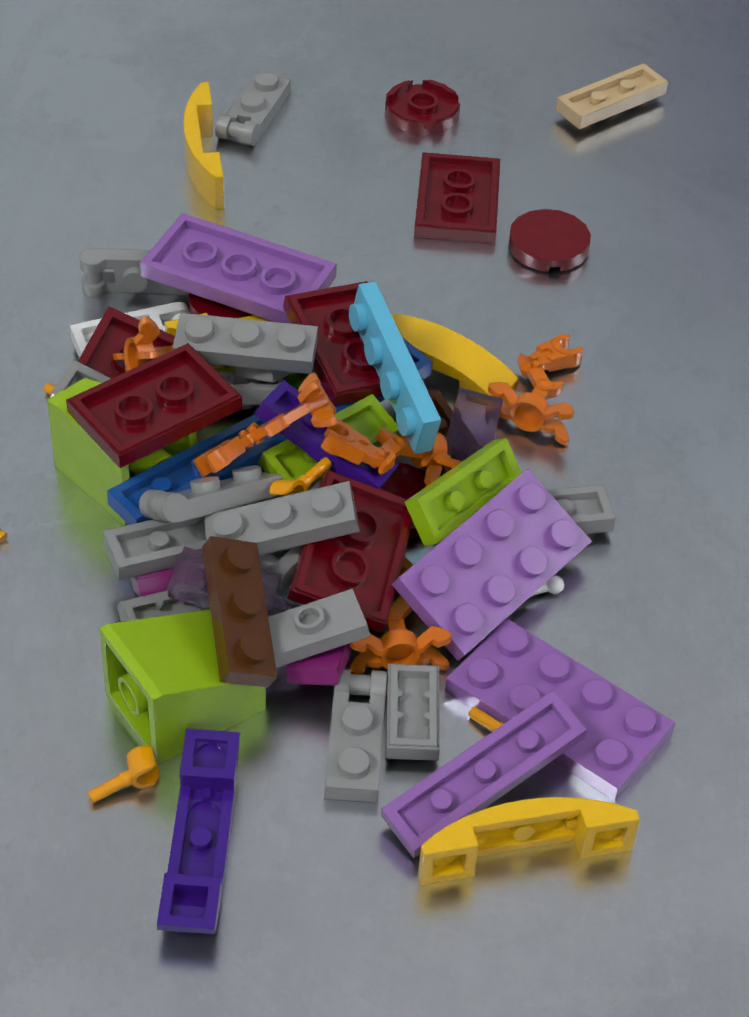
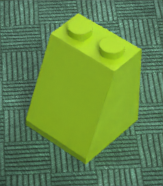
[47,378,197,526]
[99,609,266,764]

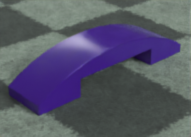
[157,728,240,934]

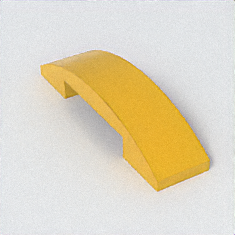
[183,82,224,210]
[391,313,518,408]
[418,797,640,885]

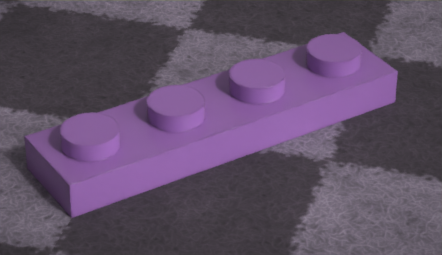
[381,690,587,858]

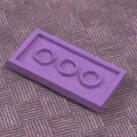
[140,213,337,324]
[391,469,592,661]
[445,618,675,801]

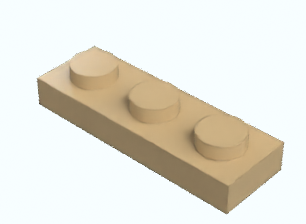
[556,63,668,129]

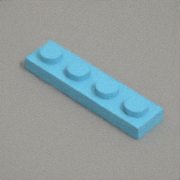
[349,282,441,454]

